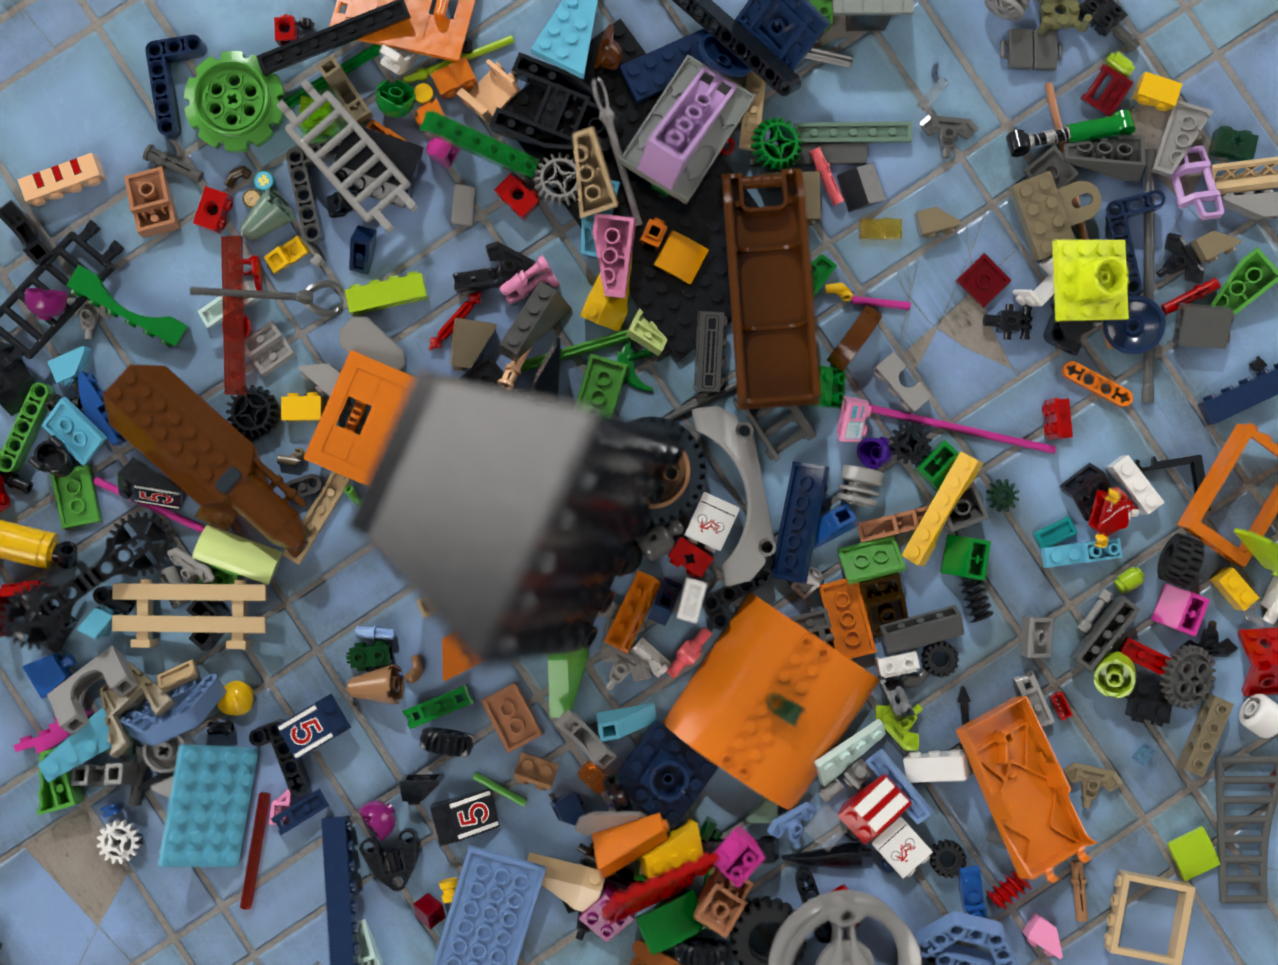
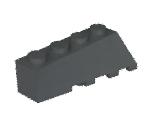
[498,281,572,362]

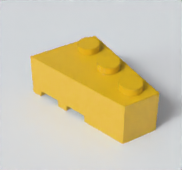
[639,819,703,878]

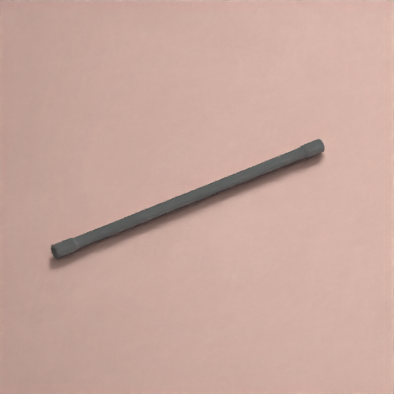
[1142,149,1156,403]

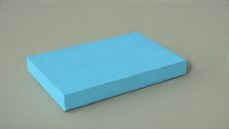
[41,397,108,466]

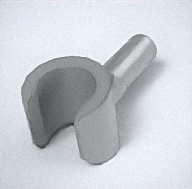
[305,241,324,268]

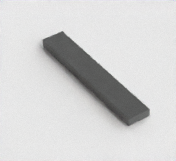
[749,143,867,167]

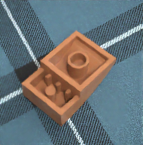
[124,166,181,238]
[694,866,754,938]

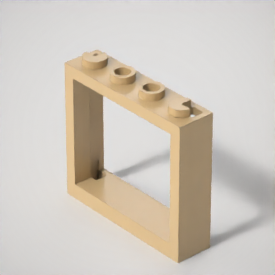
[1103,869,1195,965]

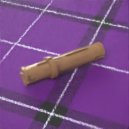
[1070,859,1089,922]

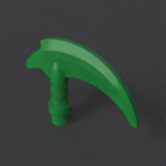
[617,340,656,391]

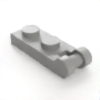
[1013,670,1055,727]

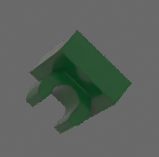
[699,816,722,842]

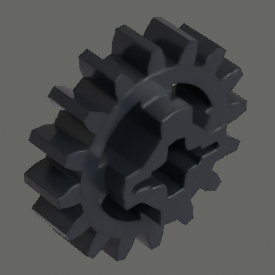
[889,422,932,464]

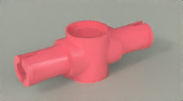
[666,626,712,679]

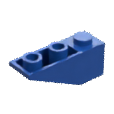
[813,503,858,550]

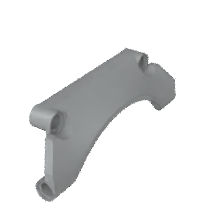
[692,406,776,586]

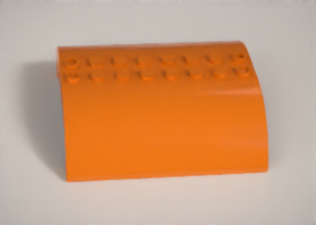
[662,593,880,810]

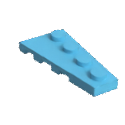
[38,707,112,782]

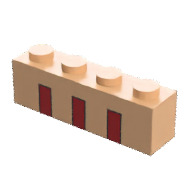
[17,153,106,206]

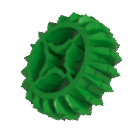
[750,117,803,171]

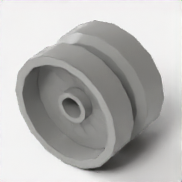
[143,731,194,773]

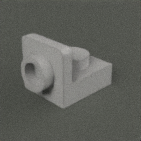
[790,565,824,600]
[843,757,874,790]

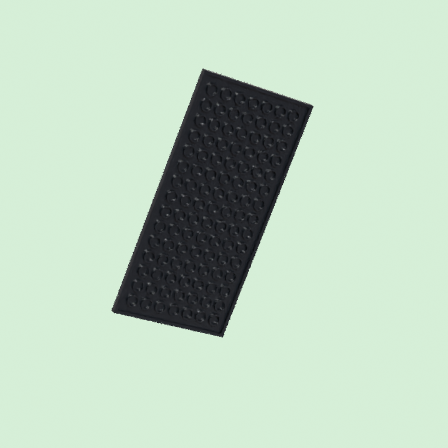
[503,18,759,361]

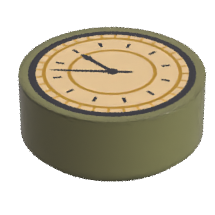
[242,189,262,209]

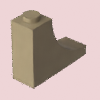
[760,172,821,226]

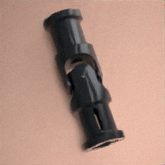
[603,773,635,812]

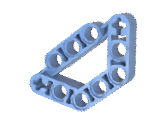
[120,674,226,746]
[914,911,1018,965]

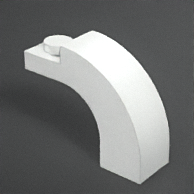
[380,44,421,75]

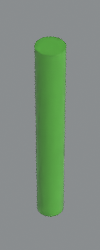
[472,772,527,807]

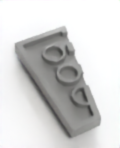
[1151,100,1213,178]

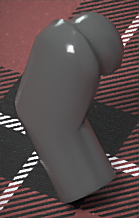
[900,668,930,688]

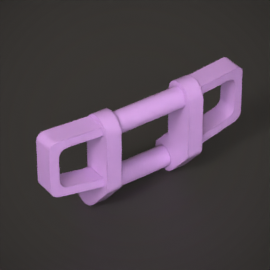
[1169,146,1224,220]

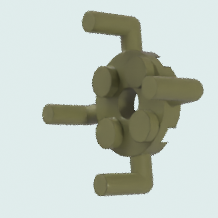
[1037,0,1092,35]

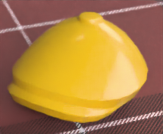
[217,681,255,716]

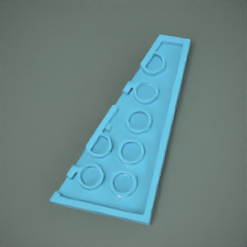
[531,0,598,79]

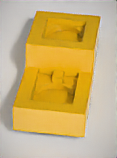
[264,236,310,274]

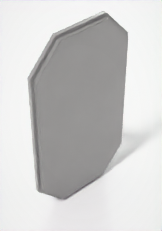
[339,316,405,371]
[574,808,647,836]

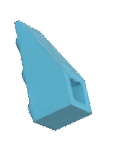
[596,703,657,741]

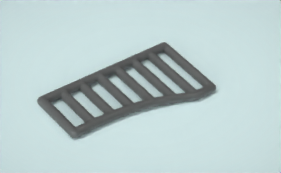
[1215,756,1278,903]

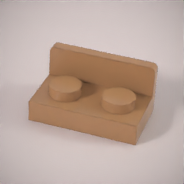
[513,751,559,791]

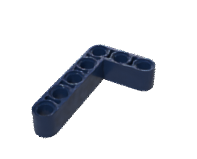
[145,34,207,140]
[1106,190,1165,296]

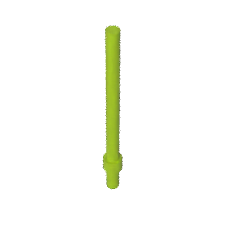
[403,35,515,84]

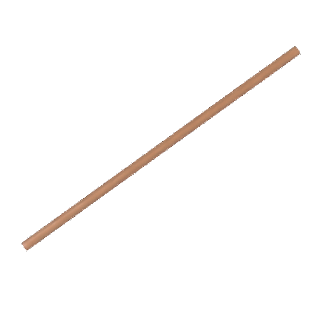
[1045,82,1113,349]

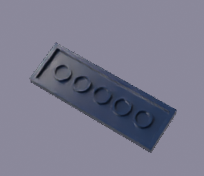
[619,28,709,103]
[771,461,829,584]

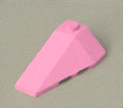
[592,213,637,298]

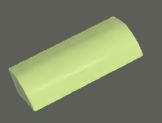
[192,525,283,585]

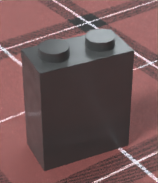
[1172,303,1234,349]

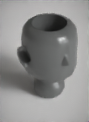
[636,518,685,562]

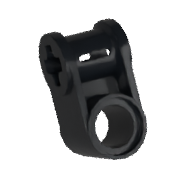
[326,192,357,218]

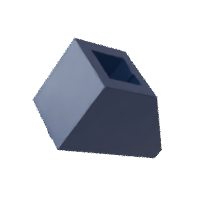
[550,791,588,826]

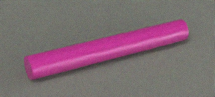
[851,296,911,310]

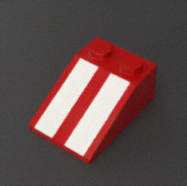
[837,773,912,845]

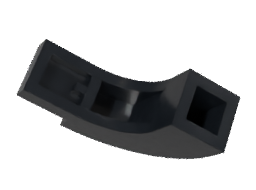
[0,199,53,265]

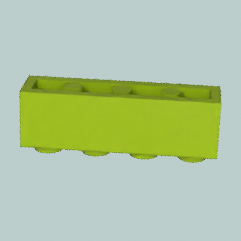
[345,271,429,316]

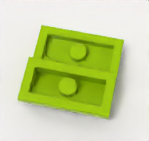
[1167,826,1221,881]

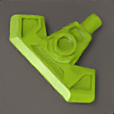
[875,704,923,751]

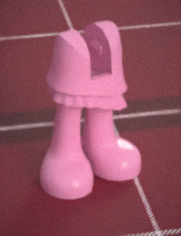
[500,255,560,304]

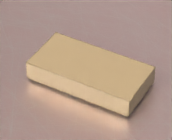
[157,659,198,693]

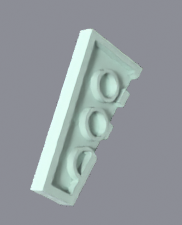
[814,719,886,788]

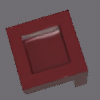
[413,893,446,930]

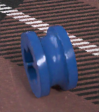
[100,802,121,818]

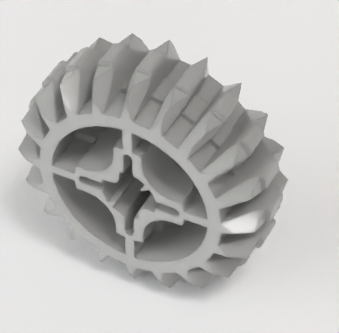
[534,153,578,207]

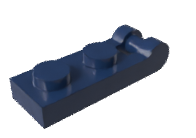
[271,788,330,836]

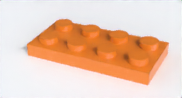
[818,578,877,659]

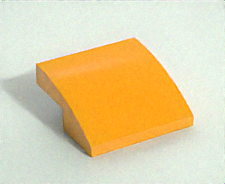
[653,230,709,284]

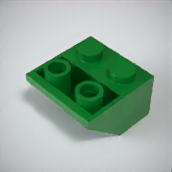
[806,366,846,409]
[914,440,959,492]
[941,534,991,581]

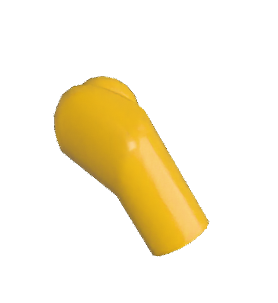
[825,283,853,302]

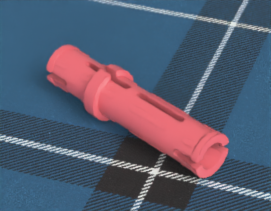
[809,147,845,206]

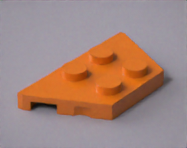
[442,634,477,682]

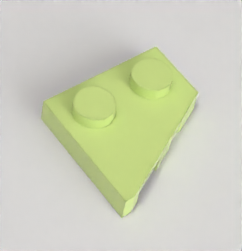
[626,308,667,356]

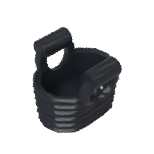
[28,435,74,478]

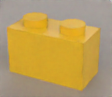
[1132,71,1183,112]
[281,392,325,422]
[1210,567,1259,611]

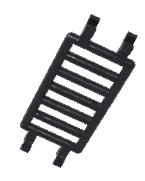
[0,220,125,371]

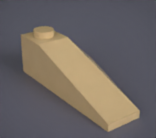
[527,852,605,912]

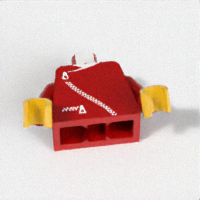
[1088,486,1139,548]

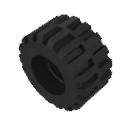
[1157,533,1205,588]

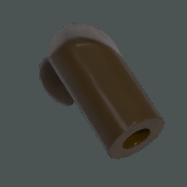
[224,165,251,189]

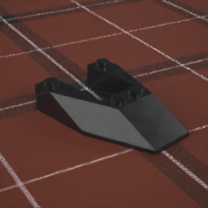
[489,52,622,152]

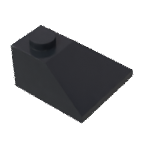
[399,774,445,805]

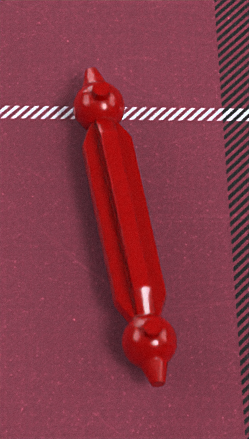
[428,291,482,351]

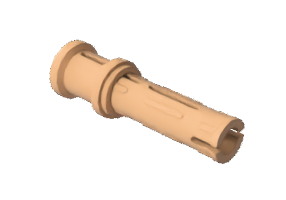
[497,347,532,391]

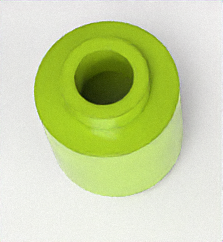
[1104,51,1135,78]
[1113,567,1145,594]

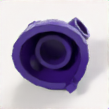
[856,437,892,469]

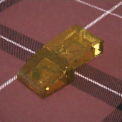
[859,218,902,240]

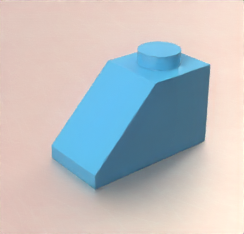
[47,346,92,386]
[77,605,119,639]

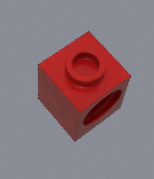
[274,14,299,47]

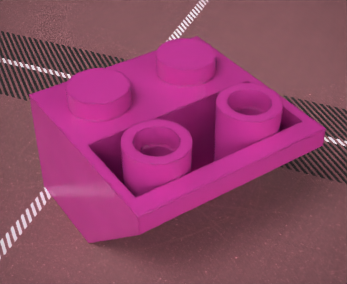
[1150,584,1210,637]
[714,825,765,888]

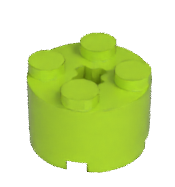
[1094,651,1136,698]

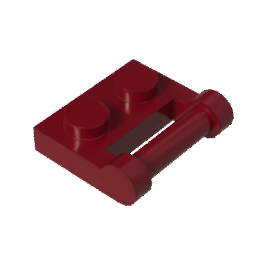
[1080,64,1134,116]

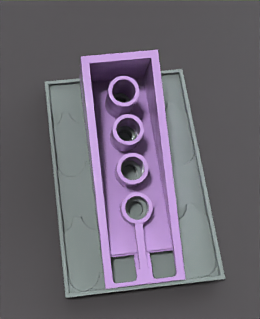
[619,55,755,204]

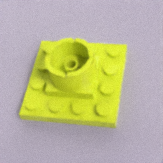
[1052,240,1129,321]

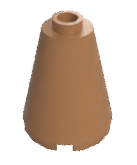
[347,665,404,705]

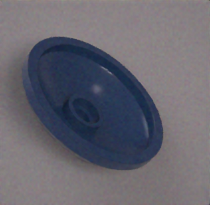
[698,33,752,78]
[1103,295,1166,355]

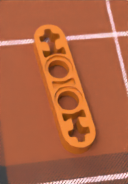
[1061,361,1133,407]

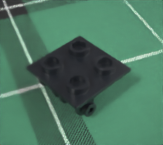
[1079,0,1128,37]

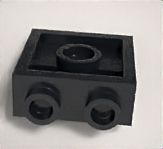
[1125,677,1173,727]

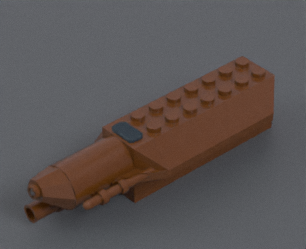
[102,364,309,558]

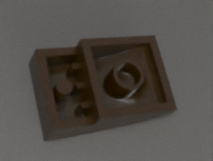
[859,573,908,638]

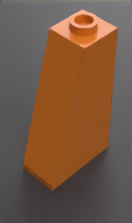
[592,813,670,878]

